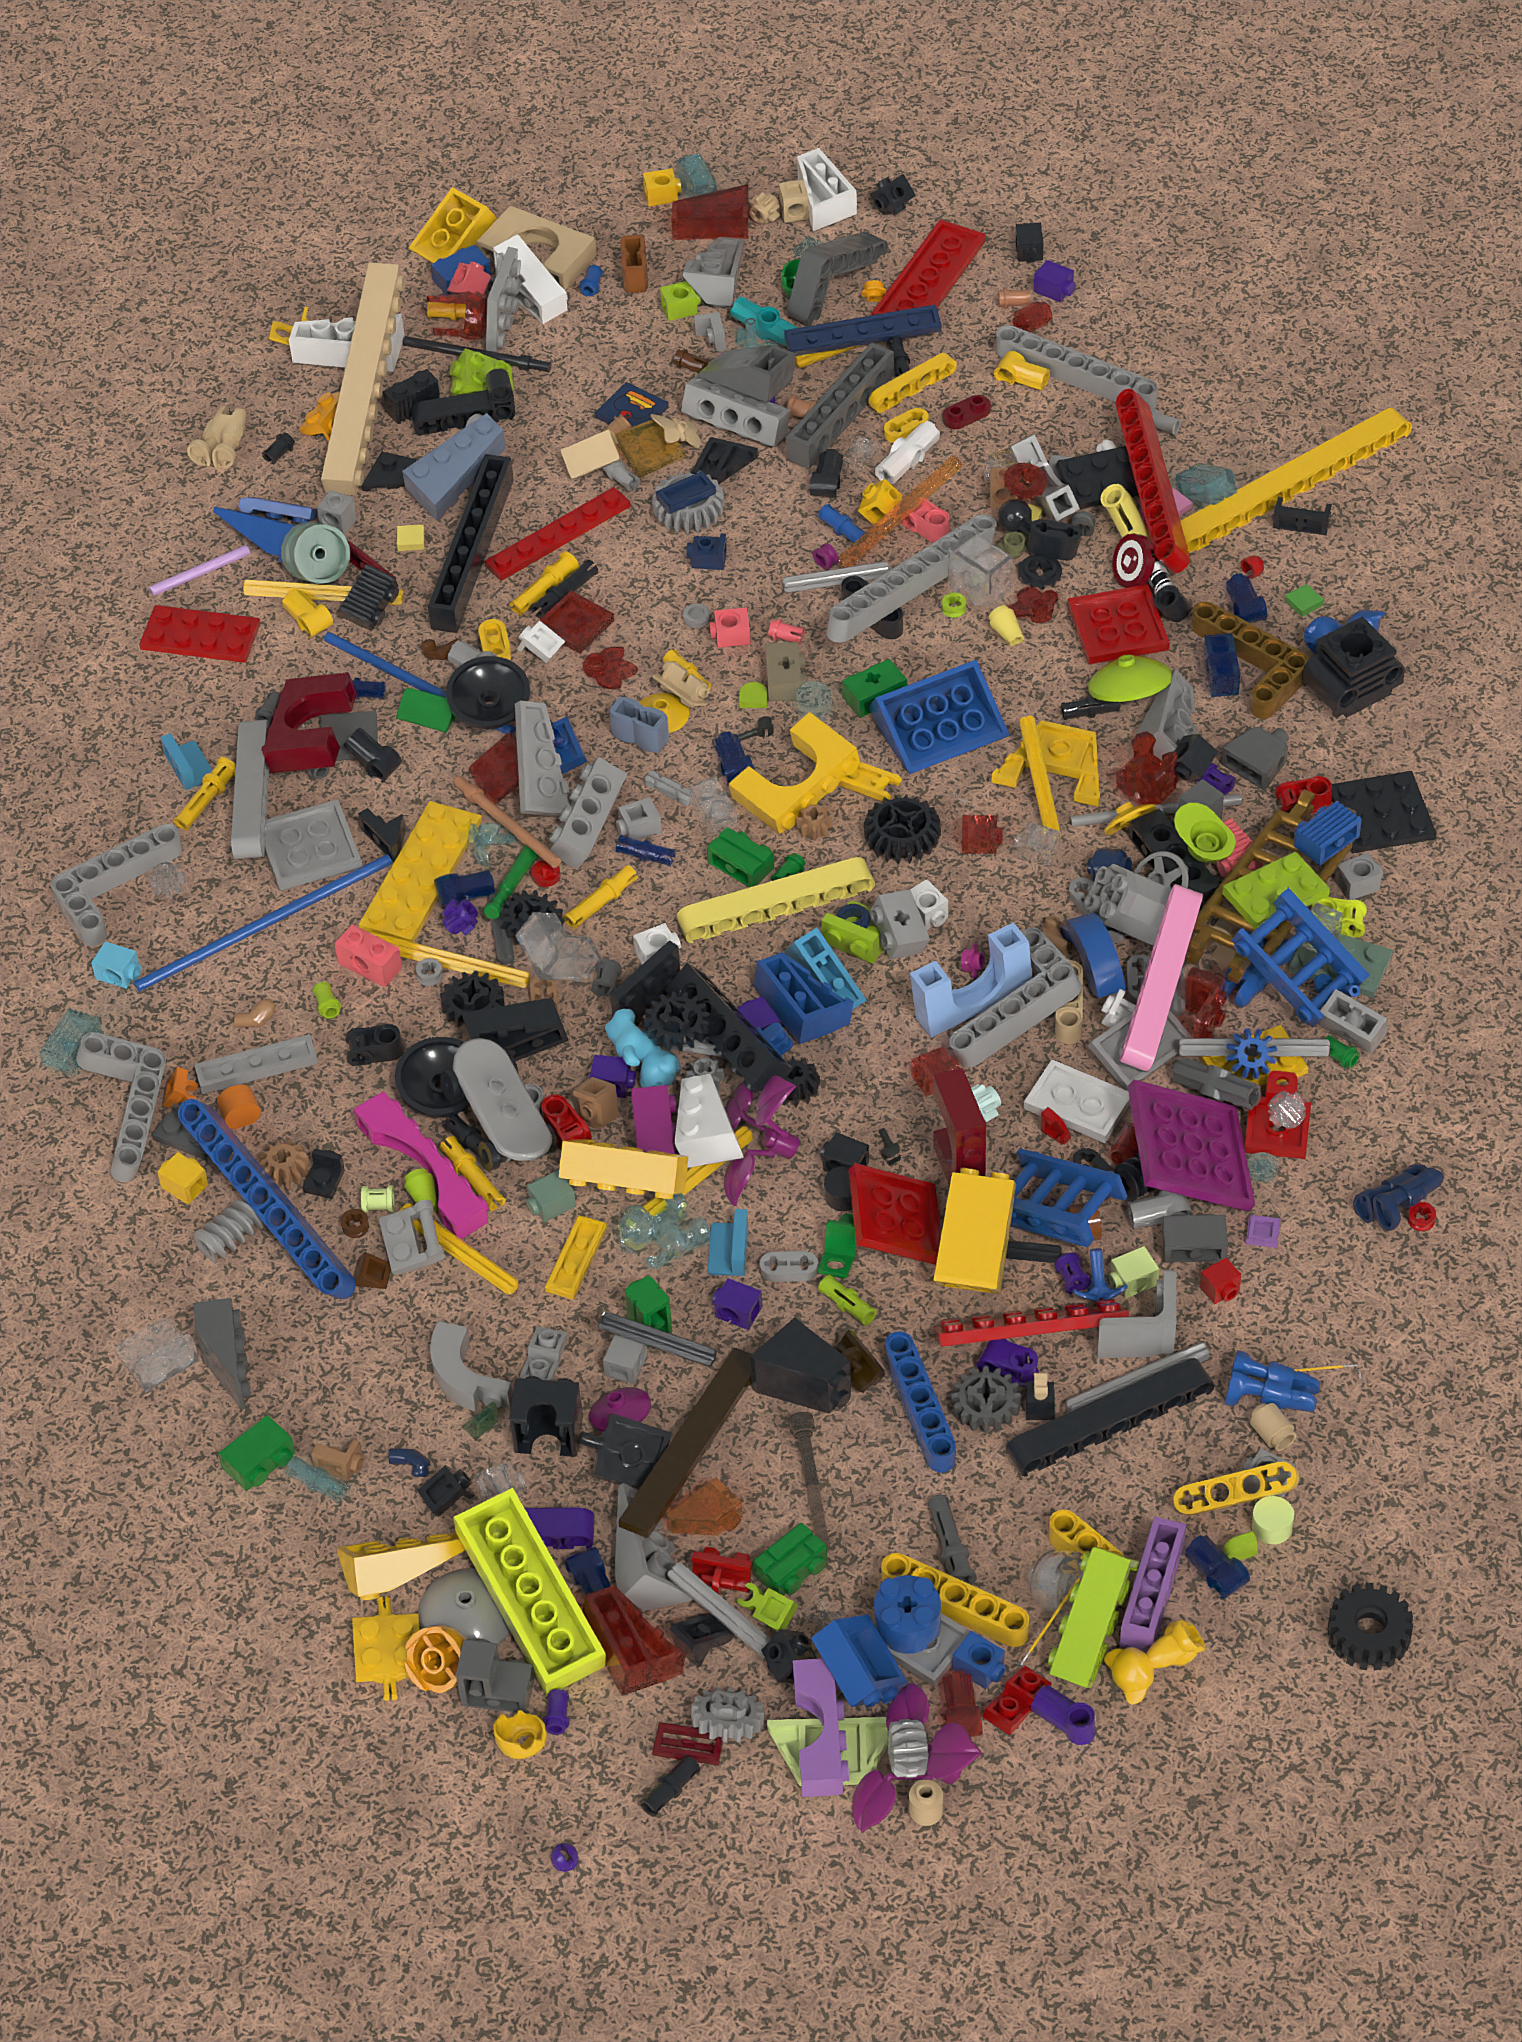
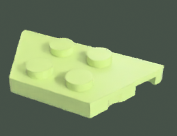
[767,1717,888,1786]

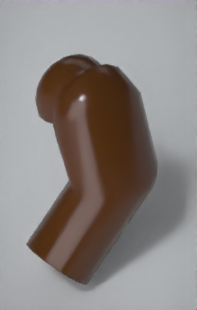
[421,638,461,660]

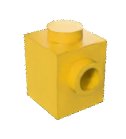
[157,1152,208,1205]

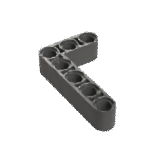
[787,231,888,326]

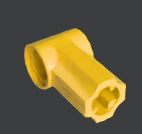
[994,351,1050,390]
[282,589,333,638]

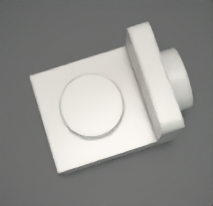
[517,620,565,664]

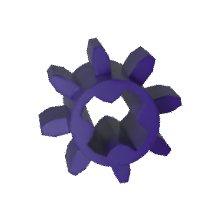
[442,899,478,936]

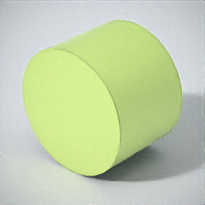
[1252,1496,1294,1544]

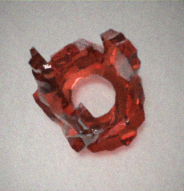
[426,291,488,340]
[1116,731,1178,805]

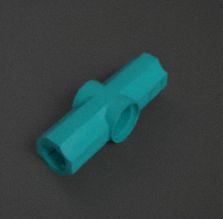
[730,296,798,347]

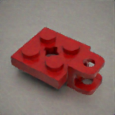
[1245,1070,1311,1159]

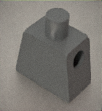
[1222,727,1289,791]

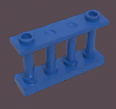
[1231,887,1370,1028]
[1010,1148,1127,1247]

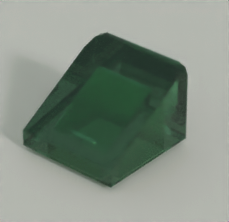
[461,1402,498,1439]

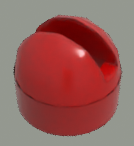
[1241,555,1264,579]

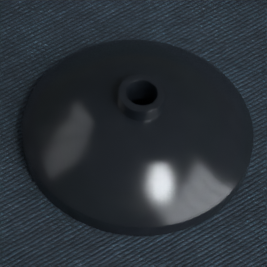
[446,656,530,729]
[395,1037,471,1117]

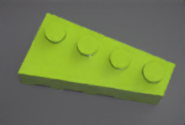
[1048,1546,1140,1688]

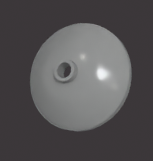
[418,1568,510,1645]

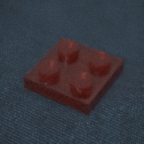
[540,591,614,653]

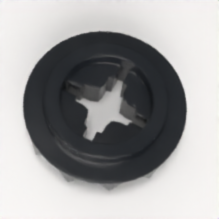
[1018,554,1062,590]

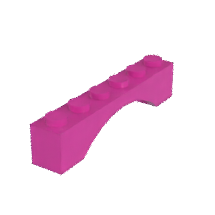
[353,1091,489,1239]

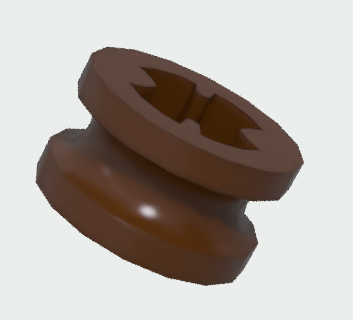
[341,1209,369,1238]

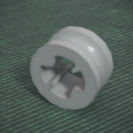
[416,958,443,986]

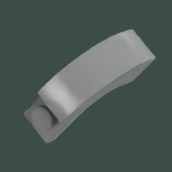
[1008,434,1080,521]
[430,1321,513,1411]

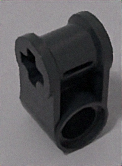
[346,1024,404,1066]

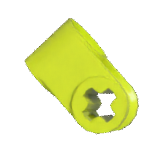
[1311,897,1367,938]

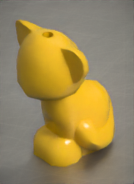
[1104,1620,1206,1705]

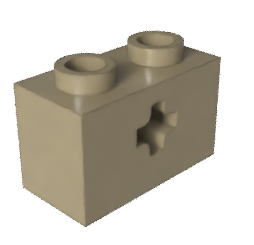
[765,642,807,701]

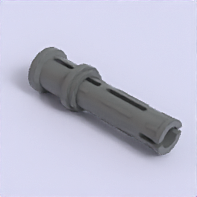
[928,1495,977,1585]

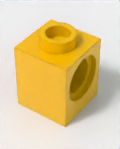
[643,168,682,206]

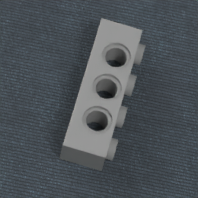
[681,375,791,447]
[549,757,627,868]

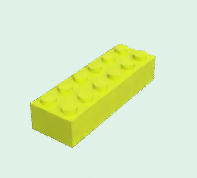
[454,1488,606,1697]

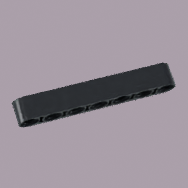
[1006,1358,1215,1477]

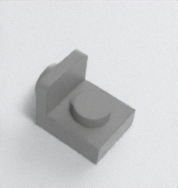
[694,312,726,351]

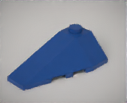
[213,507,296,562]

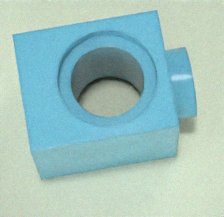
[91,942,141,989]

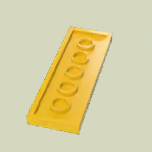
[358,801,482,942]

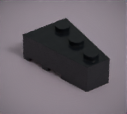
[461,997,569,1061]

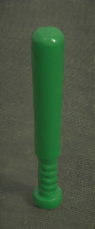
[484,838,541,919]

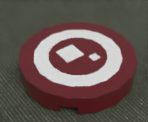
[1112,533,1155,588]

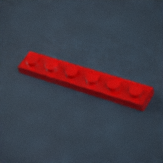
[484,487,631,581]

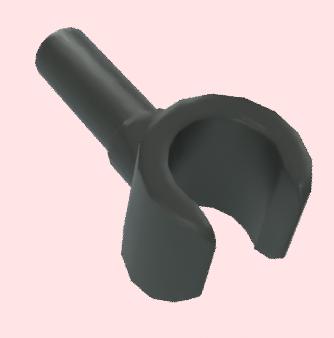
[735,716,774,741]
[879,1128,901,1166]

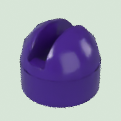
[551,1842,579,1872]

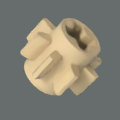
[749,192,780,224]

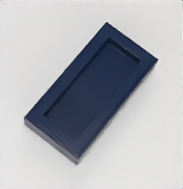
[656,471,716,514]

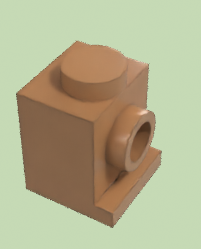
[573,1077,619,1128]

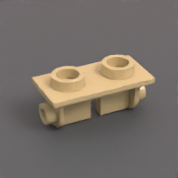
[653,661,709,708]

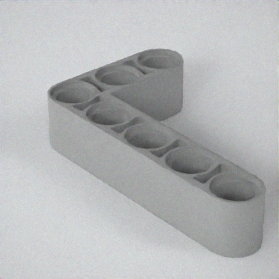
[51,824,183,946]
[949,927,1082,1068]
[76,1032,166,1182]

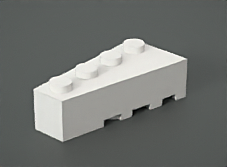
[289,313,405,372]

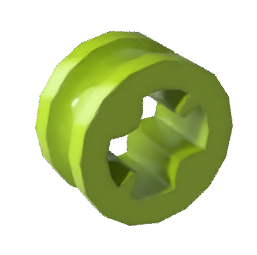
[942,592,966,618]

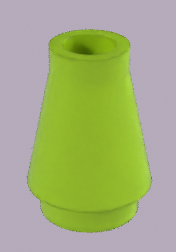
[404,1168,439,1213]

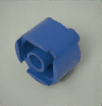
[874,1575,941,1654]

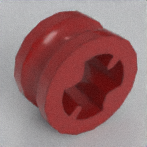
[1407,1202,1436,1231]

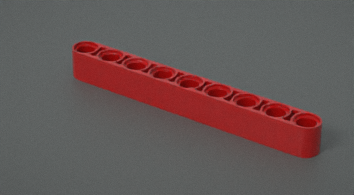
[1115,388,1190,573]

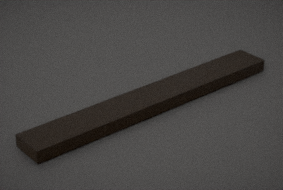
[619,1347,752,1538]

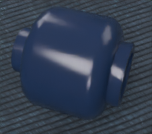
[1087,848,1132,881]

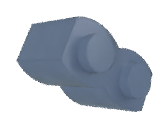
[609,697,669,753]

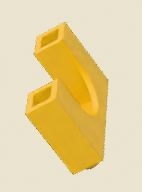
[729,712,861,835]

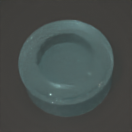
[1248,1152,1278,1182]

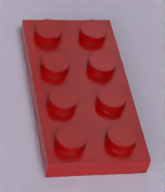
[139,605,261,663]

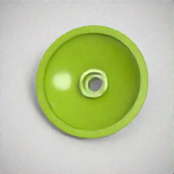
[1088,655,1172,702]

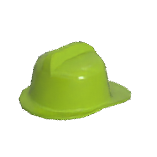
[1174,803,1236,864]

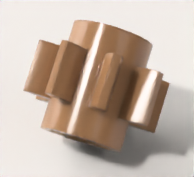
[796,805,832,841]

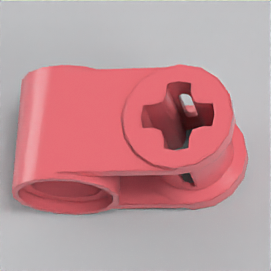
[900,498,950,543]

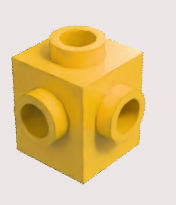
[858,479,903,526]

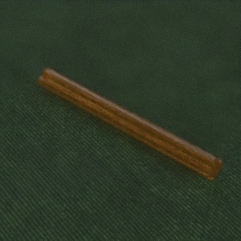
[838,455,963,568]

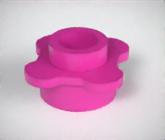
[961,943,985,979]

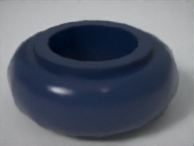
[835,904,871,929]

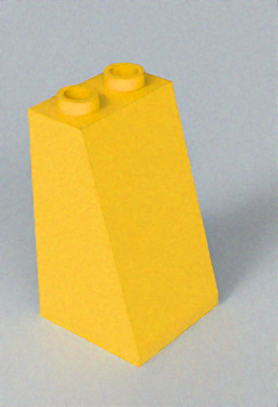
[934,1168,1016,1294]

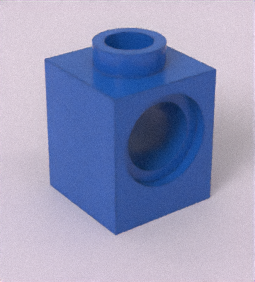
[953,1631,1006,1689]

